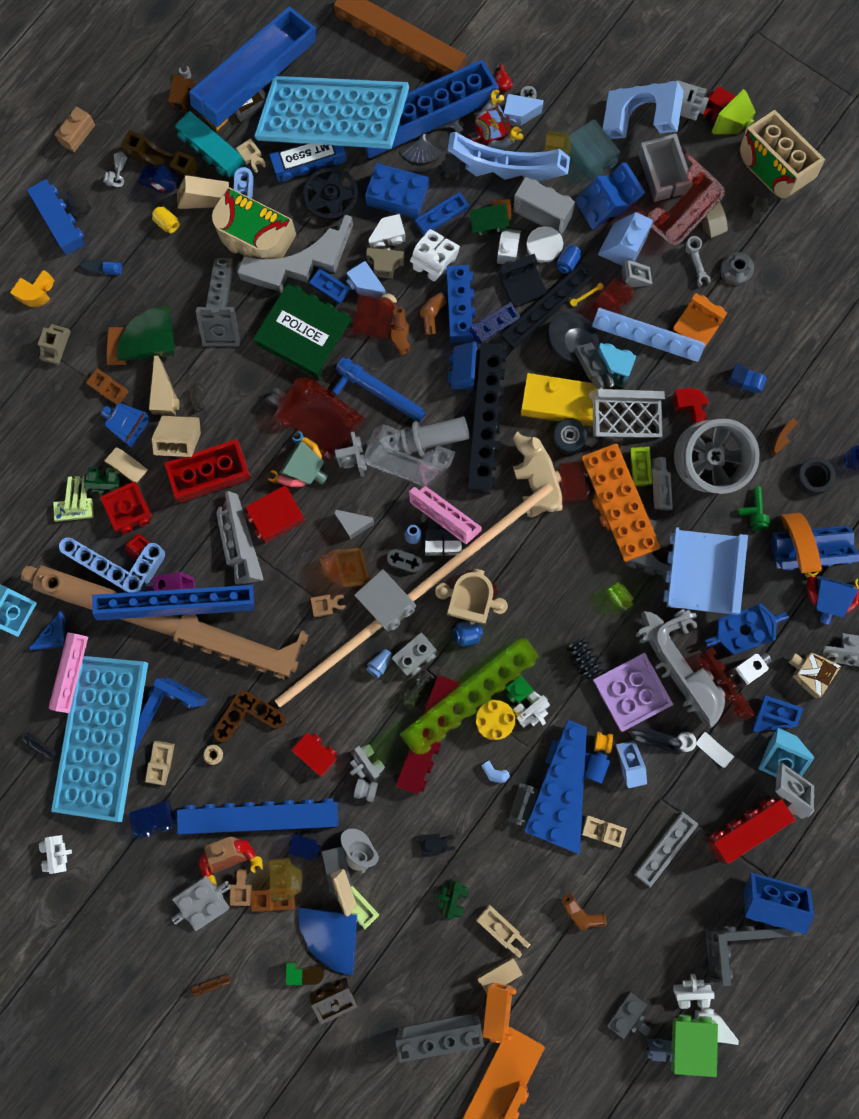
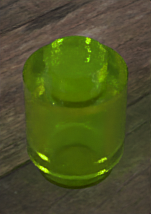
[607,582,634,611]

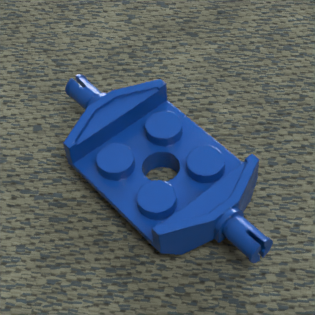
[704,603,789,656]

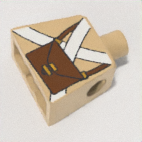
[788,653,841,698]

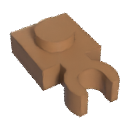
[311,594,346,618]

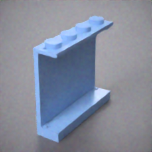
[664,527,748,615]

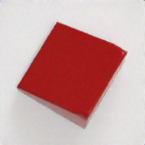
[124,533,150,561]

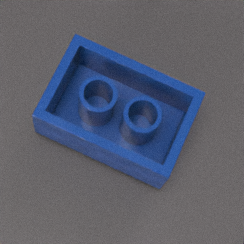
[365,163,429,219]
[744,873,814,934]

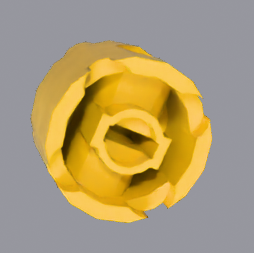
[476,700,515,740]

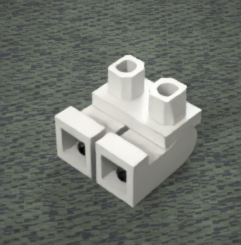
[410,229,460,281]

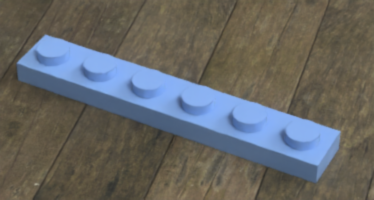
[592,308,705,362]

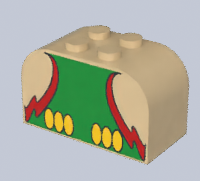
[740,110,825,198]
[212,187,296,259]

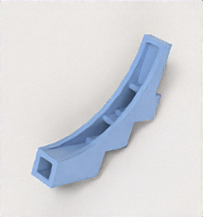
[448,132,570,182]

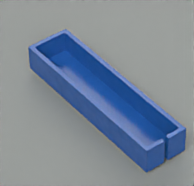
[189,6,316,127]

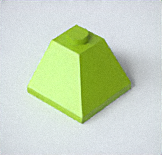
[712,89,756,134]

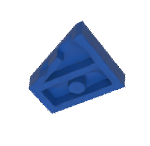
[752,695,803,732]

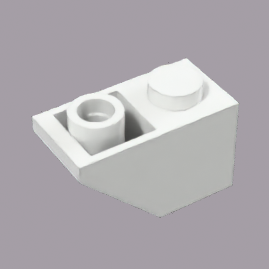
[369,214,406,249]

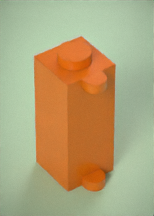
[483,982,517,1043]

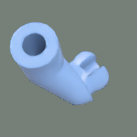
[481,761,510,783]

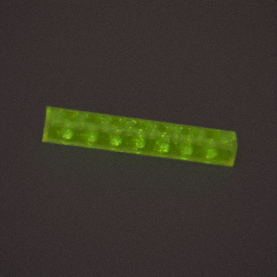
[400,638,539,754]

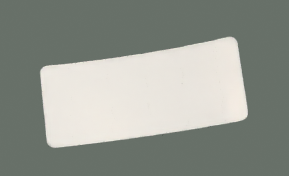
[696,732,734,768]

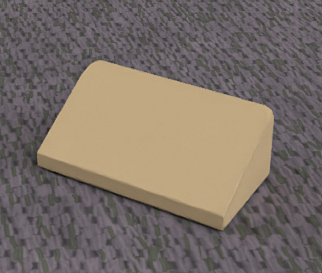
[330,869,356,916]

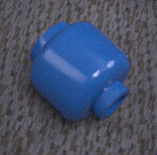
[453,621,483,647]

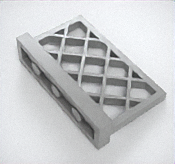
[589,389,665,438]

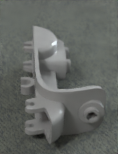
[635,609,725,728]

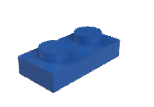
[309,268,350,304]

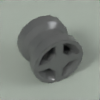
[265,387,289,410]

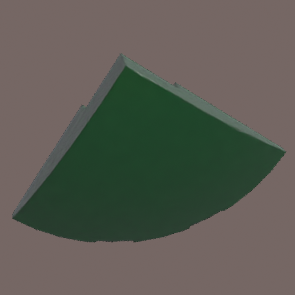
[117,305,175,361]

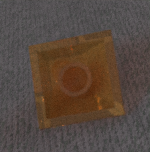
[319,548,370,588]

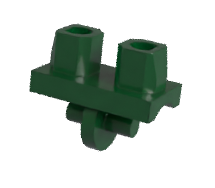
[84,467,119,498]
[434,879,469,920]

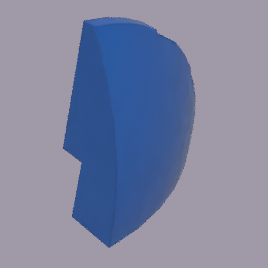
[299,908,358,975]

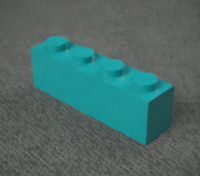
[175,111,244,179]

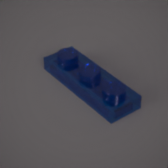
[468,302,521,345]

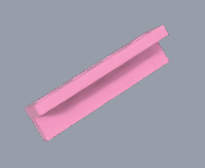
[409,486,482,544]
[49,633,88,713]

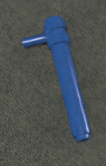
[332,357,426,422]

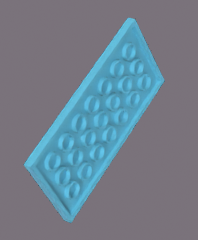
[255,76,409,149]
[51,656,148,822]

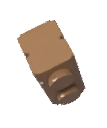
[55,107,95,153]

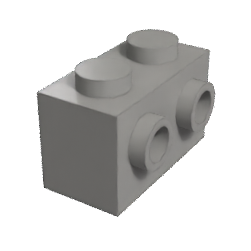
[392,632,437,677]

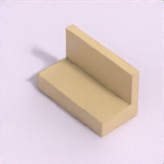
[477,956,523,994]

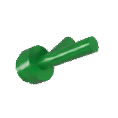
[739,486,770,531]

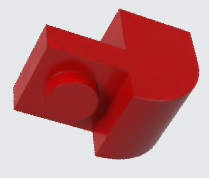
[673,388,709,424]

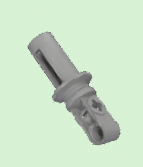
[366,417,469,461]

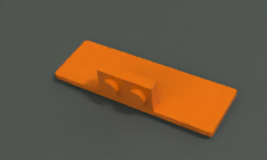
[582,444,661,562]
[462,1027,545,1119]

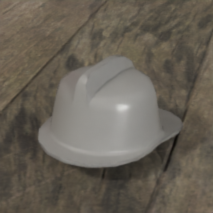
[340,829,379,874]

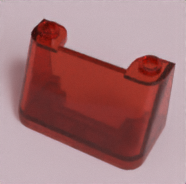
[273,378,366,461]

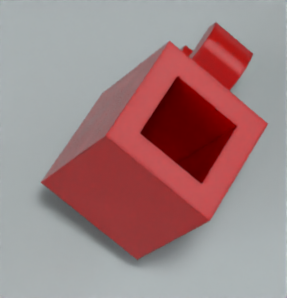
[703,86,736,123]

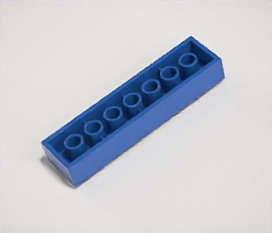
[363,59,499,158]

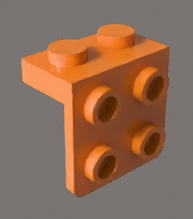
[673,293,727,348]

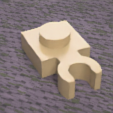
[236,139,266,173]

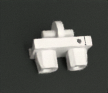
[513,691,550,728]
[39,835,72,874]
[673,974,714,1009]

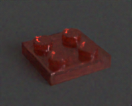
[353,294,397,340]

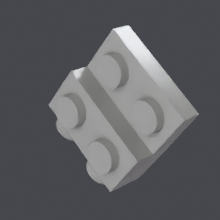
[776,763,815,819]

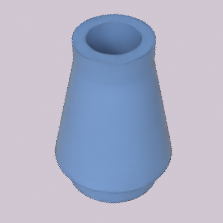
[404,525,423,544]
[366,649,393,678]

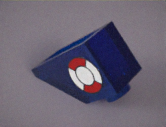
[137,164,179,193]

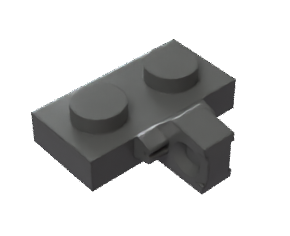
[606,991,651,1039]

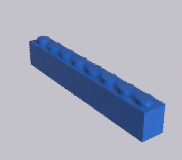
[92,585,255,620]
[177,798,339,834]

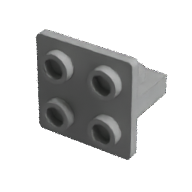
[335,432,367,477]

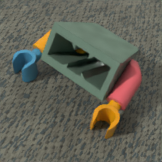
[268,431,328,487]

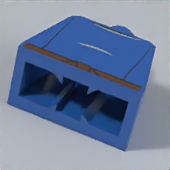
[101,403,150,448]

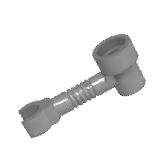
[685,236,710,287]

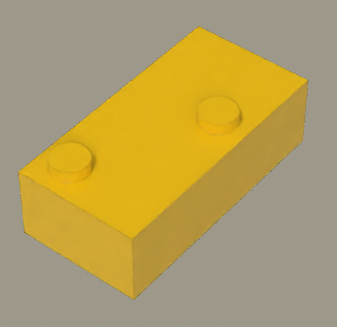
[521,373,600,427]

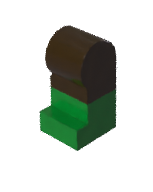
[286,961,325,985]

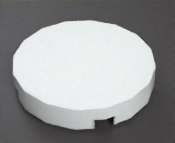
[527,226,563,263]

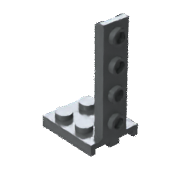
[196,258,240,346]
[705,924,802,986]

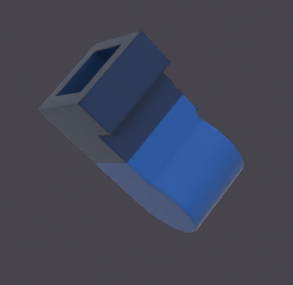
[727,363,767,393]

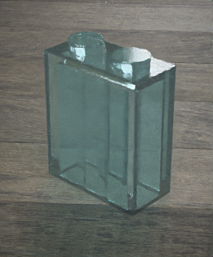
[564,119,620,180]

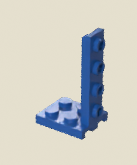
[133,677,208,755]

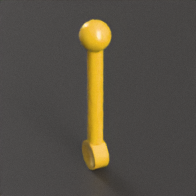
[570,283,604,307]

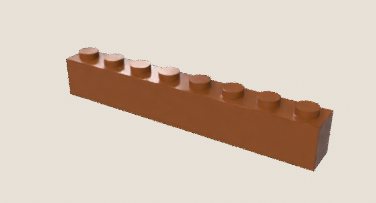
[334,0,466,77]

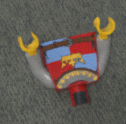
[468,90,523,150]

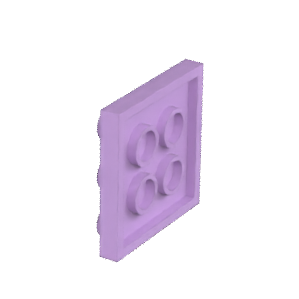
[593,653,673,732]

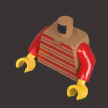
[198,837,263,886]

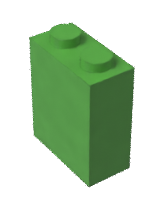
[671,1015,718,1077]

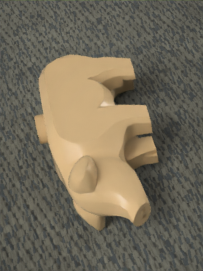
[513,431,563,517]

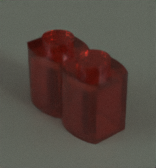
[592,276,634,314]

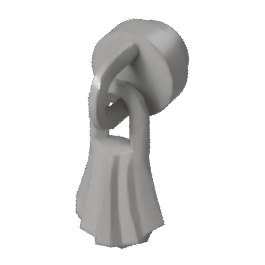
[103,152,128,187]

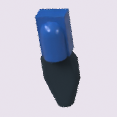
[80,260,122,275]

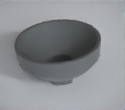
[720,252,754,286]

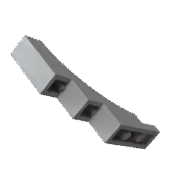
[237,215,353,293]

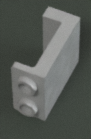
[355,570,416,632]

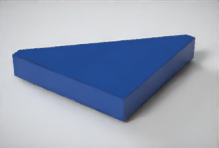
[29,611,66,651]

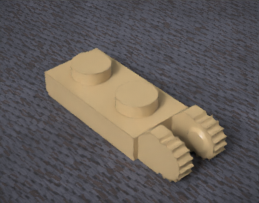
[476,904,530,958]

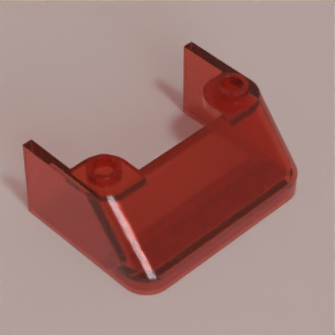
[631,148,725,245]

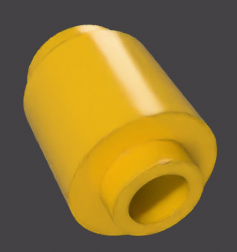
[152,206,180,234]

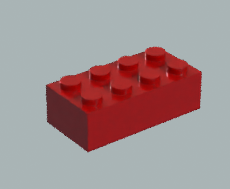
[164,439,252,503]
[706,798,795,864]

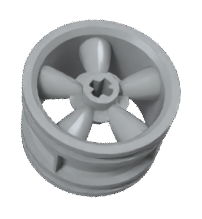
[674,419,759,494]

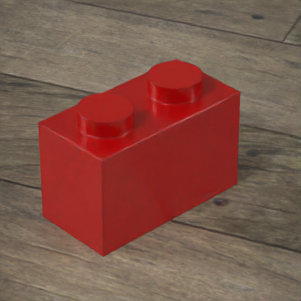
[291,732,338,777]

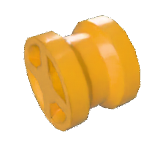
[594,732,613,754]

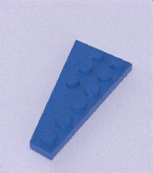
[524,720,587,854]

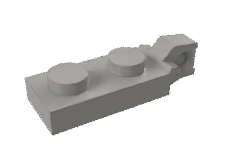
[652,457,673,511]

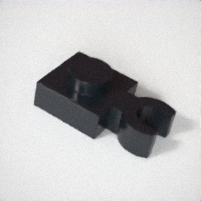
[420,833,455,855]

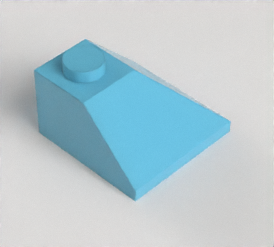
[759,728,814,777]

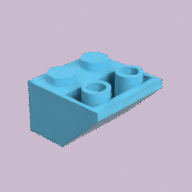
[598,343,636,388]

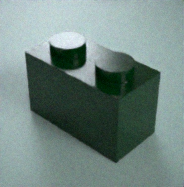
[469,203,510,236]

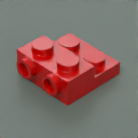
[100,481,153,534]

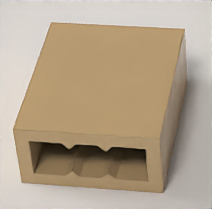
[152,416,201,457]

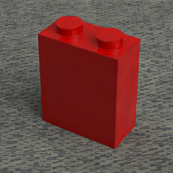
[245,485,306,543]

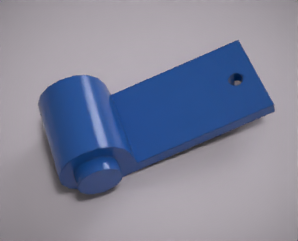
[545,740,610,783]

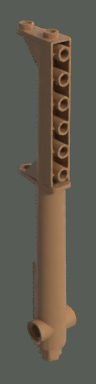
[21,565,309,680]

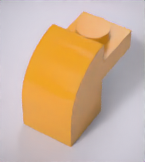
[10,270,55,307]

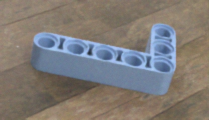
[59,538,165,593]

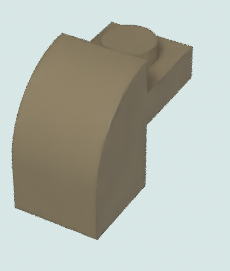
[692,198,728,238]

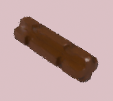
[191,973,231,997]

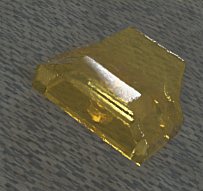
[269,858,302,902]

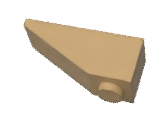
[149,356,179,416]

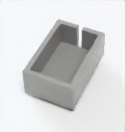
[638,134,693,202]
[513,177,575,235]

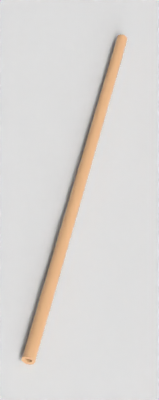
[275,483,553,708]

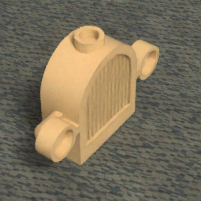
[435,569,508,625]

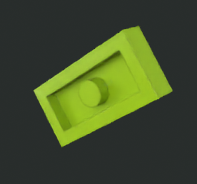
[630,447,653,486]

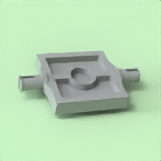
[172,875,231,931]

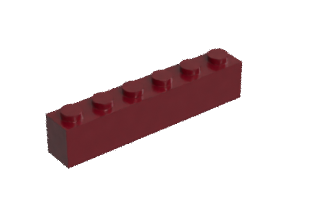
[396,675,462,795]

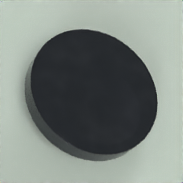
[546,312,599,365]

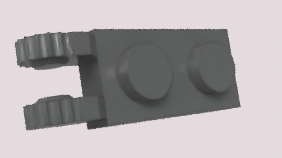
[574,343,614,389]

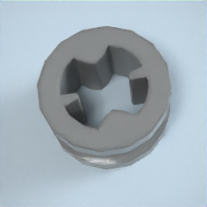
[520,86,537,99]

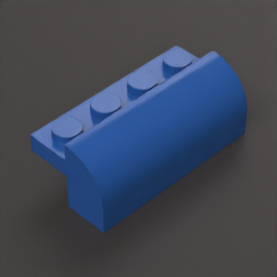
[771,525,859,570]

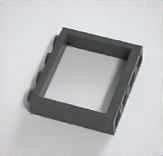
[396,1012,484,1063]

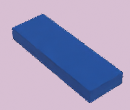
[414,191,470,236]

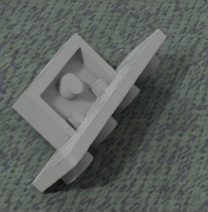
[820,633,859,666]

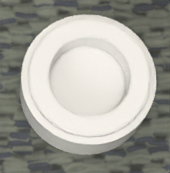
[677,732,697,752]

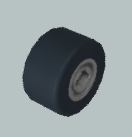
[552,419,587,455]

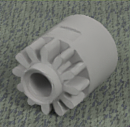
[676,80,709,120]

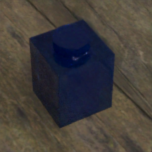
[288,834,321,861]

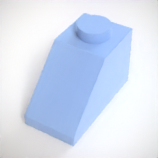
[504,94,544,126]
[346,261,386,298]
[616,740,647,788]

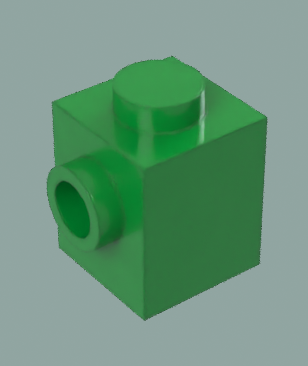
[505,675,534,705]

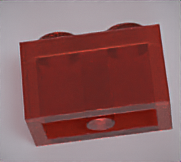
[558,461,590,505]

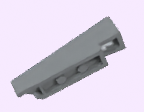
[217,491,263,585]

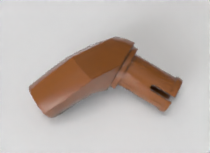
[420,292,448,335]
[391,307,411,355]
[562,893,606,931]

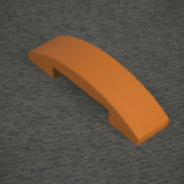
[780,512,822,573]

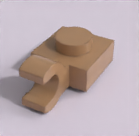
[230,869,252,906]

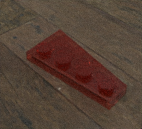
[699,647,755,720]

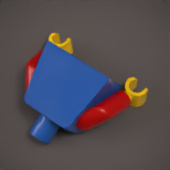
[805,571,859,625]

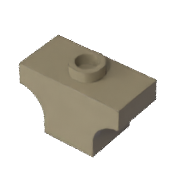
[366,248,404,279]
[38,324,71,365]

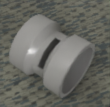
[354,778,378,802]

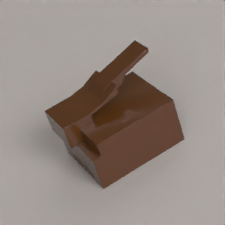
[168,74,197,116]

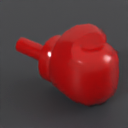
[494,64,513,93]

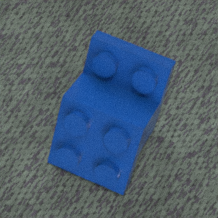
[574,163,645,230]

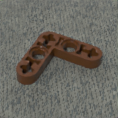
[214,691,286,742]

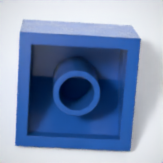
[448,342,477,390]

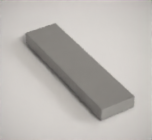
[633,811,699,888]

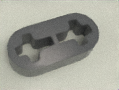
[387,549,422,574]

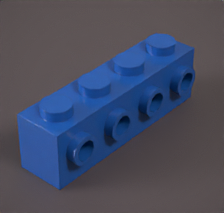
[447,265,476,343]

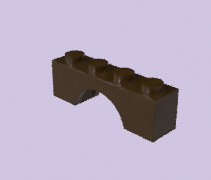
[121,130,198,180]

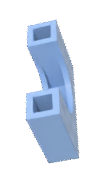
[602,81,684,140]

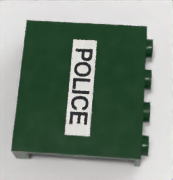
[253,284,353,380]

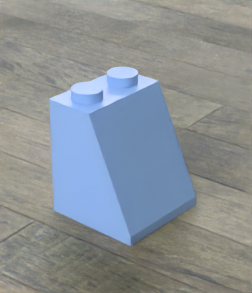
[598,213,653,266]

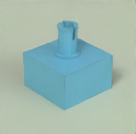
[0,584,37,637]

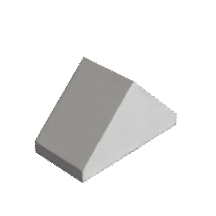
[621,259,652,288]
[335,510,374,539]

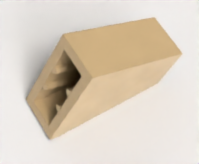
[177,175,229,209]

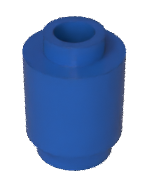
[556,245,581,274]

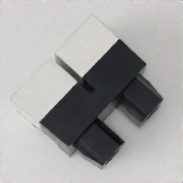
[425,520,462,556]

